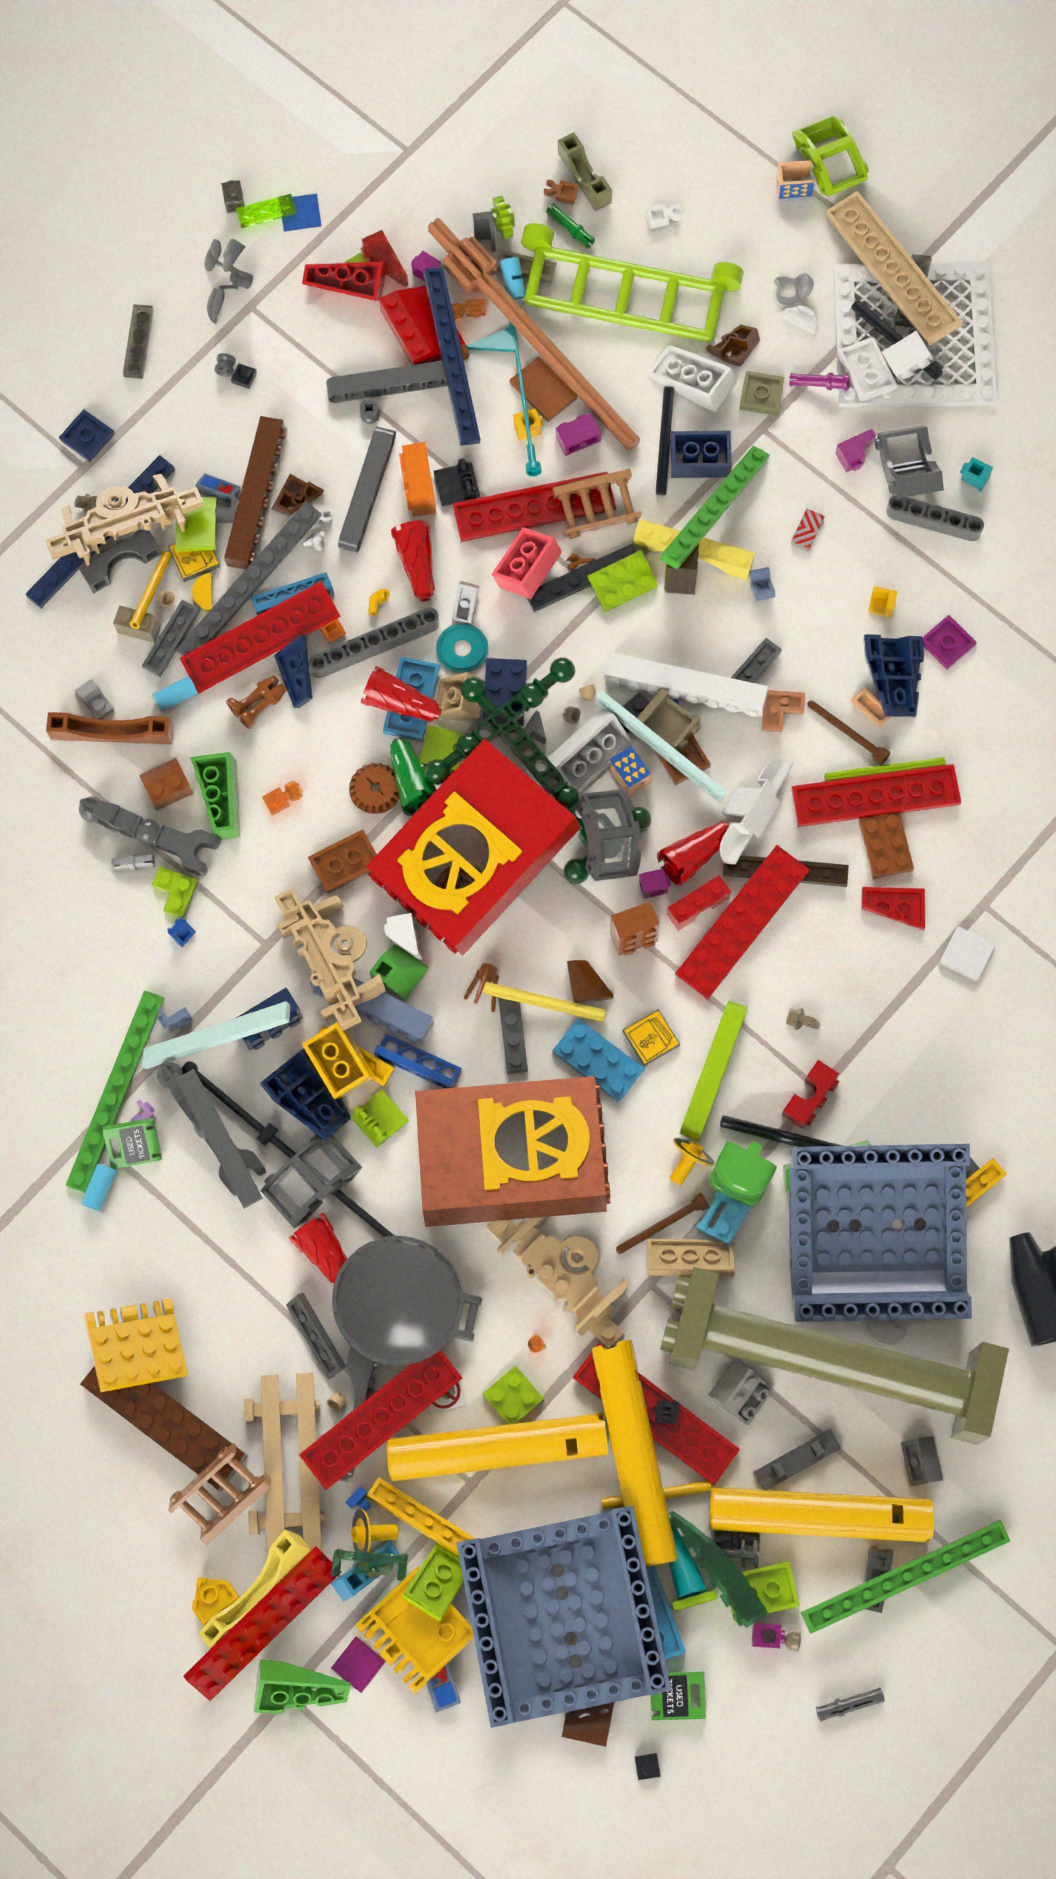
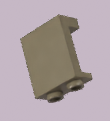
[637,689,701,751]

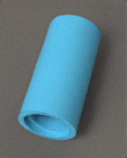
[500,257,526,300]
[152,676,198,712]
[80,1164,117,1211]

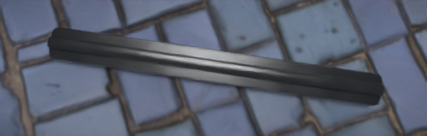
[851,300,943,380]
[656,386,674,496]
[720,1115,843,1147]

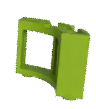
[792,115,869,197]

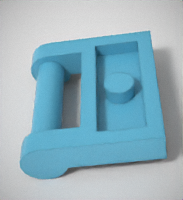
[695,1191,751,1246]

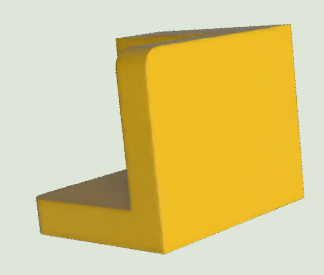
[868,586,898,617]

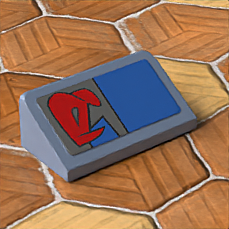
[195,473,241,501]
[426,1663,461,1712]

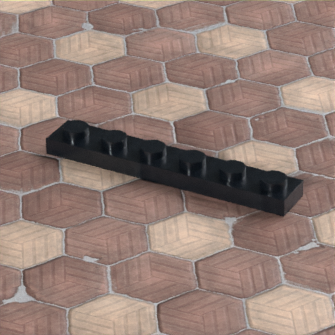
[527,543,637,612]

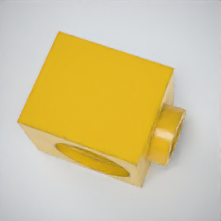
[513,408,544,441]

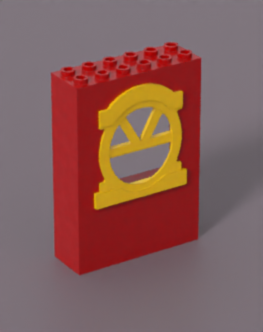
[366,738,581,956]

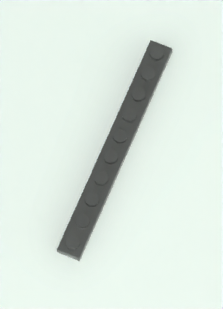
[176,502,322,656]

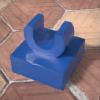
[167,918,196,947]
[345,1486,371,1512]

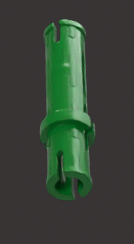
[546,203,595,248]

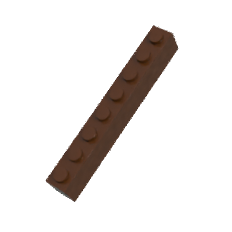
[224,416,287,570]

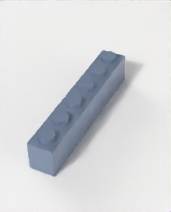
[310,977,434,1044]

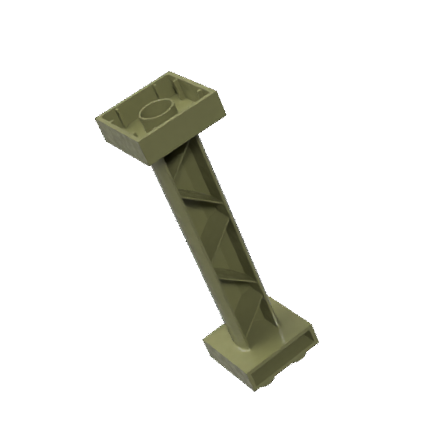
[660,1267,1009,1445]

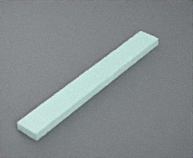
[596,690,727,803]
[142,1001,290,1069]

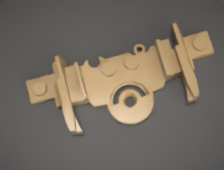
[45,474,204,566]
[274,888,386,1031]
[486,1217,629,1349]

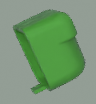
[709,1141,777,1207]

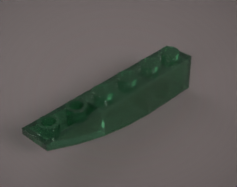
[669,1510,769,1628]

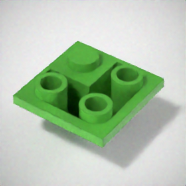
[369,945,429,1001]

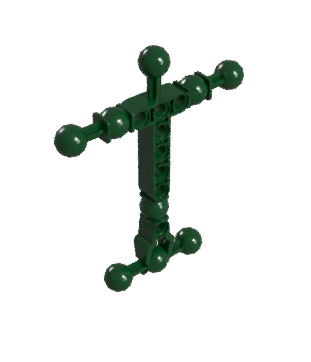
[425,657,652,884]

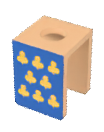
[776,160,814,199]
[609,746,651,796]

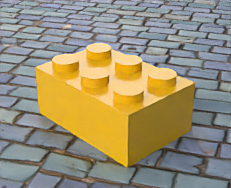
[302,1022,375,1099]

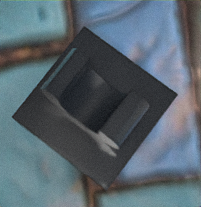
[231,363,257,389]
[655,1400,679,1425]

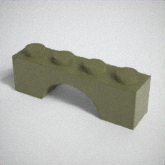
[558,132,612,211]

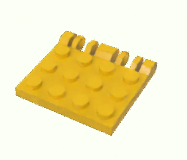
[84,1298,188,1392]
[356,1566,474,1694]

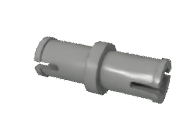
[111,854,155,871]

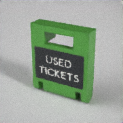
[103,1118,162,1169]
[651,1672,706,1720]

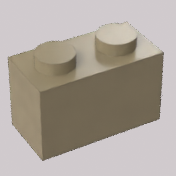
[113,605,161,643]

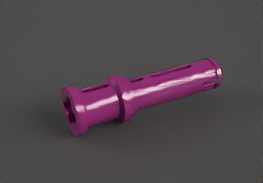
[789,372,850,391]

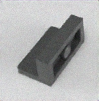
[473,211,496,252]
[900,1436,943,1487]

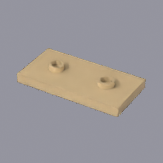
[646,1239,735,1277]

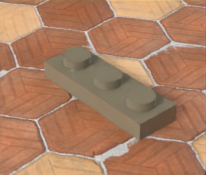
[496,250,557,283]

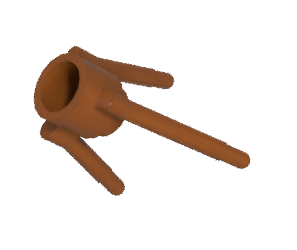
[464,963,499,1012]

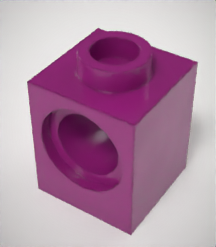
[411,250,442,282]
[639,868,671,899]
[752,1623,785,1649]

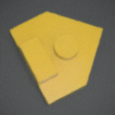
[192,1577,240,1626]

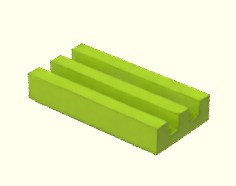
[671,1590,718,1611]

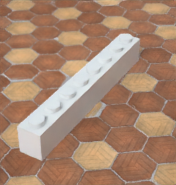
[604,652,768,717]

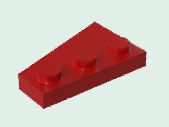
[861,887,925,931]

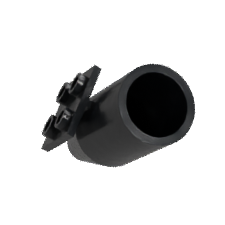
[1009,1232,1056,1347]

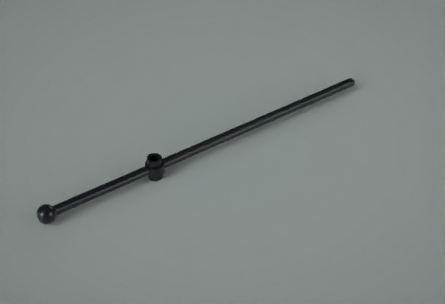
[182,1061,395,1237]

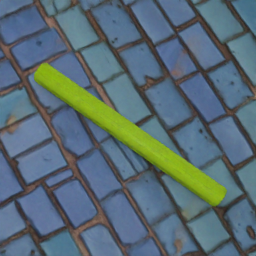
[824,757,946,781]

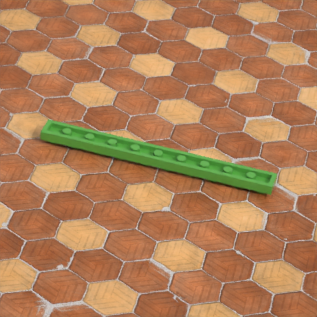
[660,445,770,569]
[66,990,165,1193]
[801,1520,1010,1634]

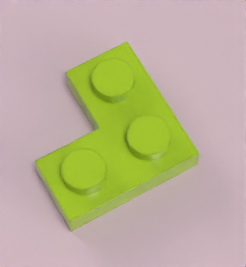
[152,866,199,919]

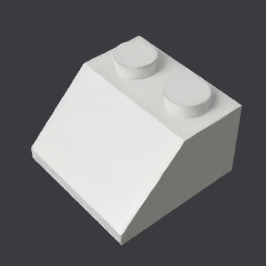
[882,331,933,380]
[384,913,424,961]

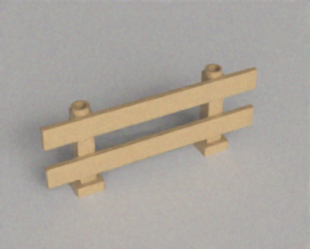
[244,1372,325,1556]

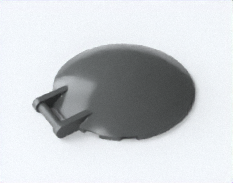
[332,1236,482,1366]

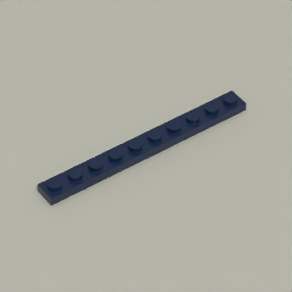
[423,267,481,446]
[25,455,175,609]

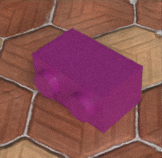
[555,413,601,456]

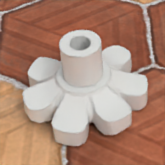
[302,531,326,552]

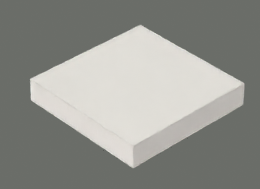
[939,926,996,982]

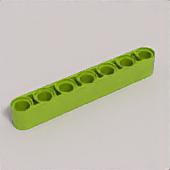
[679,1000,748,1141]

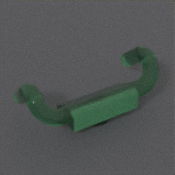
[331,1549,409,1581]

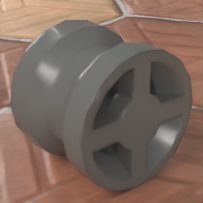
[214,353,236,377]
[359,399,380,424]

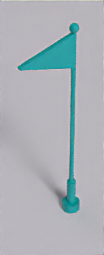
[467,321,542,477]

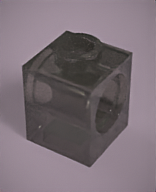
[221,180,246,213]

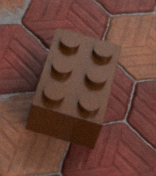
[610,901,660,956]

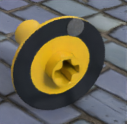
[669,1138,714,1185]
[351,1509,399,1559]

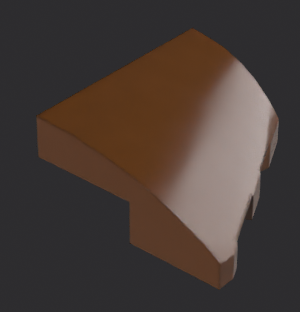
[706,325,760,367]
[271,474,324,516]
[567,960,614,1003]
[561,1702,614,1747]

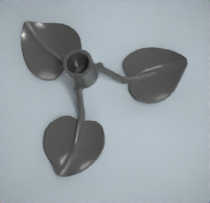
[204,239,253,324]

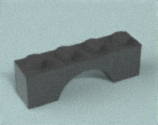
[78,529,162,594]

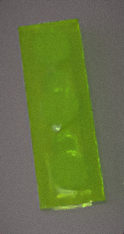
[236,194,296,228]

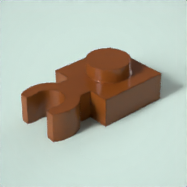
[544,180,579,205]

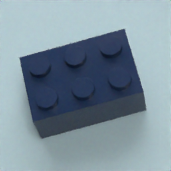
[670,431,732,478]
[483,658,527,726]
[236,987,303,1051]

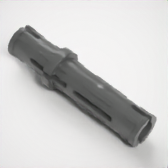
[816,1687,885,1722]

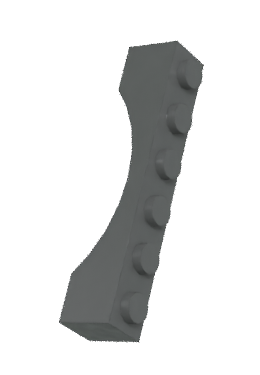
[340,1346,379,1482]

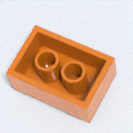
[399,442,436,517]

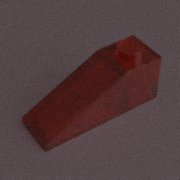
[360,230,408,287]

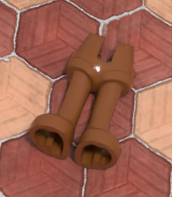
[226,675,287,729]

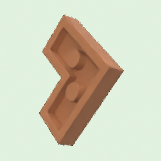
[762,690,805,732]

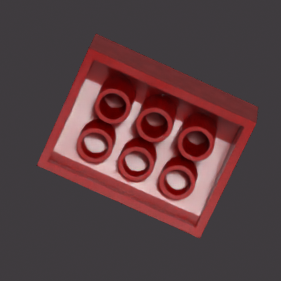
[379,285,467,365]

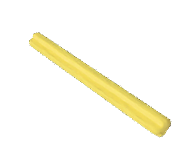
[483,982,606,1022]

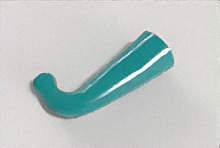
[669,1520,708,1599]

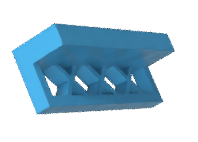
[251,572,334,615]

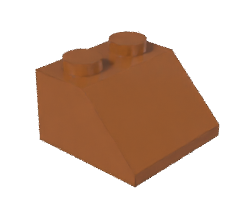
[139,758,193,811]

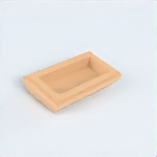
[851,687,891,728]

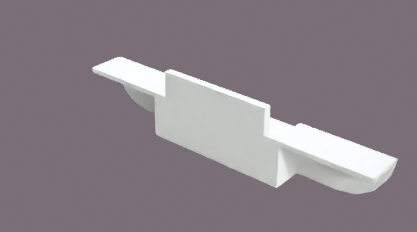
[720,759,794,864]

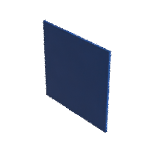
[279,194,321,232]

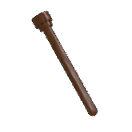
[807,700,891,765]
[616,1192,709,1254]

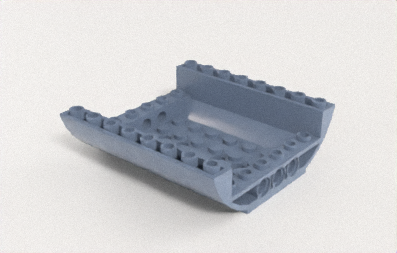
[789,1143,972,1322]
[456,1506,671,1728]

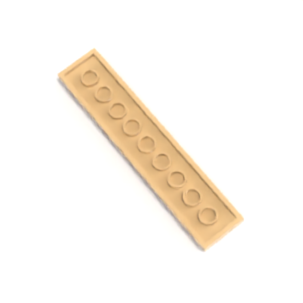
[825,191,962,346]

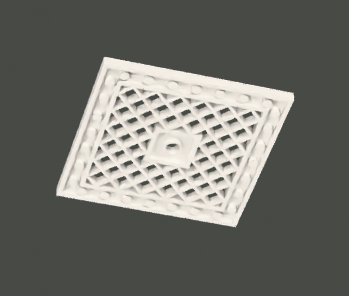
[833,262,997,407]

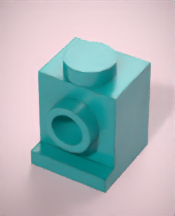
[960,457,993,492]

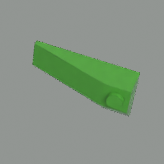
[254,1660,351,1714]

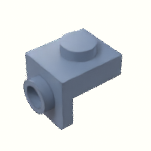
[750,567,775,601]
[158,1007,192,1032]

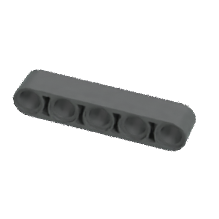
[886,495,984,541]

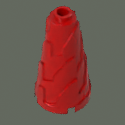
[391,520,435,602]
[361,666,442,722]
[657,821,730,886]
[289,1212,348,1284]

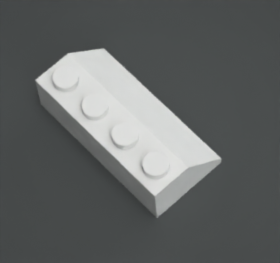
[548,709,634,793]

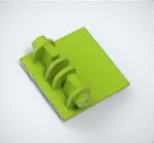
[350,1090,409,1148]

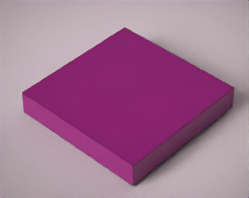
[922,615,977,670]

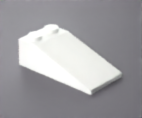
[647,345,737,412]

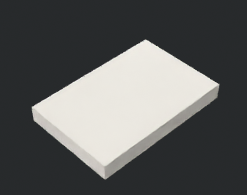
[837,337,898,402]

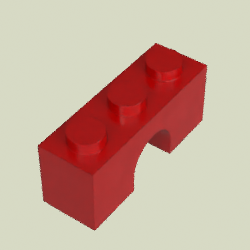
[667,875,731,931]
[781,1060,840,1129]

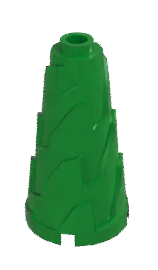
[390,737,437,816]

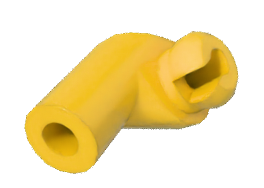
[368,588,390,616]

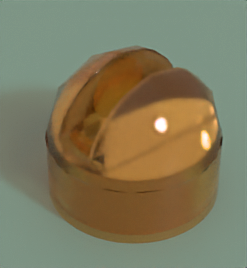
[527,1333,547,1353]

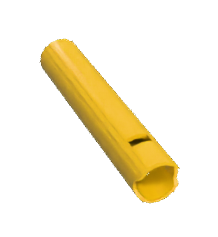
[592,1340,678,1568]
[386,1413,608,1481]
[709,1487,934,1542]

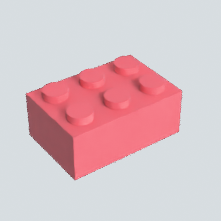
[491,527,562,599]

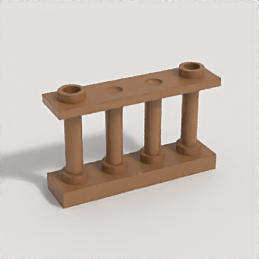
[552,468,642,539]
[168,1443,271,1546]

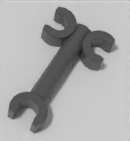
[700,1539,759,1568]

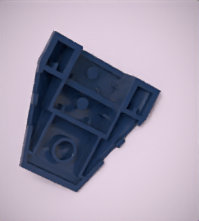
[863,634,924,717]
[259,1048,351,1140]

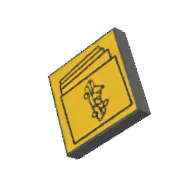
[168,543,221,582]
[622,1009,680,1067]

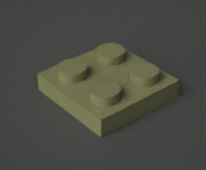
[739,371,785,416]

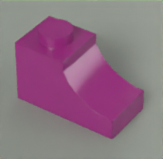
[835,429,876,473]

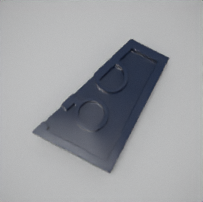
[274,635,313,708]

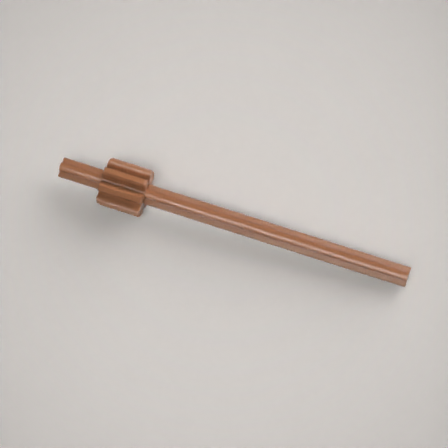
[427,218,640,451]

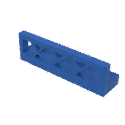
[374,1033,462,1089]

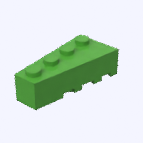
[190,752,240,840]

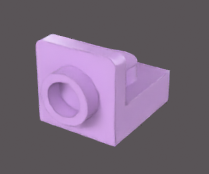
[130,1099,156,1127]

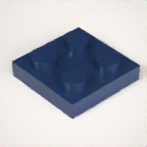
[59,409,115,462]

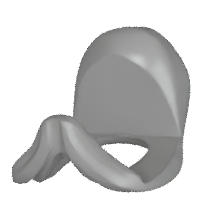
[774,273,814,305]

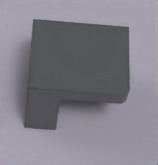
[215,495,238,523]

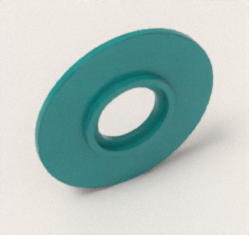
[436,624,488,673]

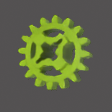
[491,195,515,239]

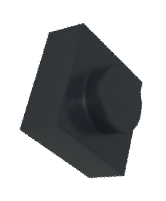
[634,1753,661,1780]

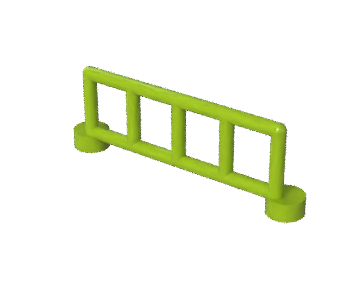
[521,223,744,342]

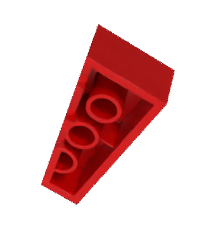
[302,261,388,301]

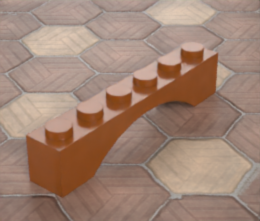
[46,712,173,744]

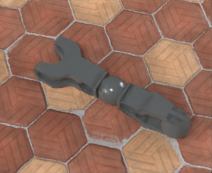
[79,796,221,876]
[157,1062,266,1196]

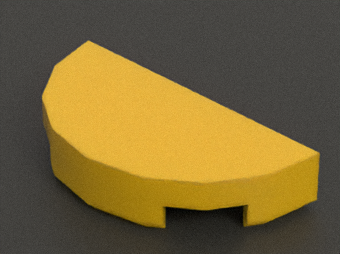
[192,573,213,612]

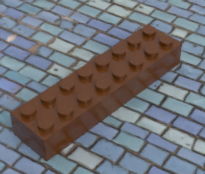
[80,1365,248,1492]

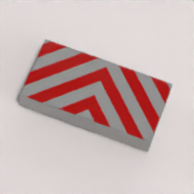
[791,509,825,552]

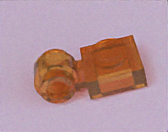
[451,299,486,320]
[262,781,303,816]

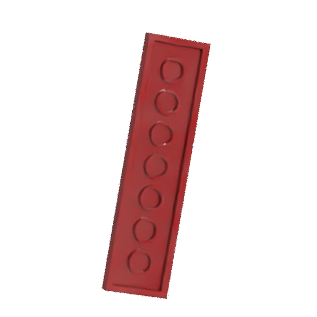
[453,472,616,542]
[179,581,341,694]
[791,764,961,827]
[675,845,810,1000]
[572,1342,740,1485]
[298,1350,462,1490]
[183,1546,341,1701]

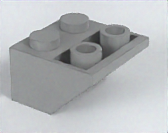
[708,1359,773,1426]

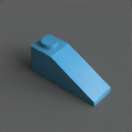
[331,1540,402,1602]

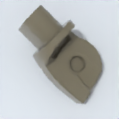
[74,494,98,512]
[786,1008,820,1030]

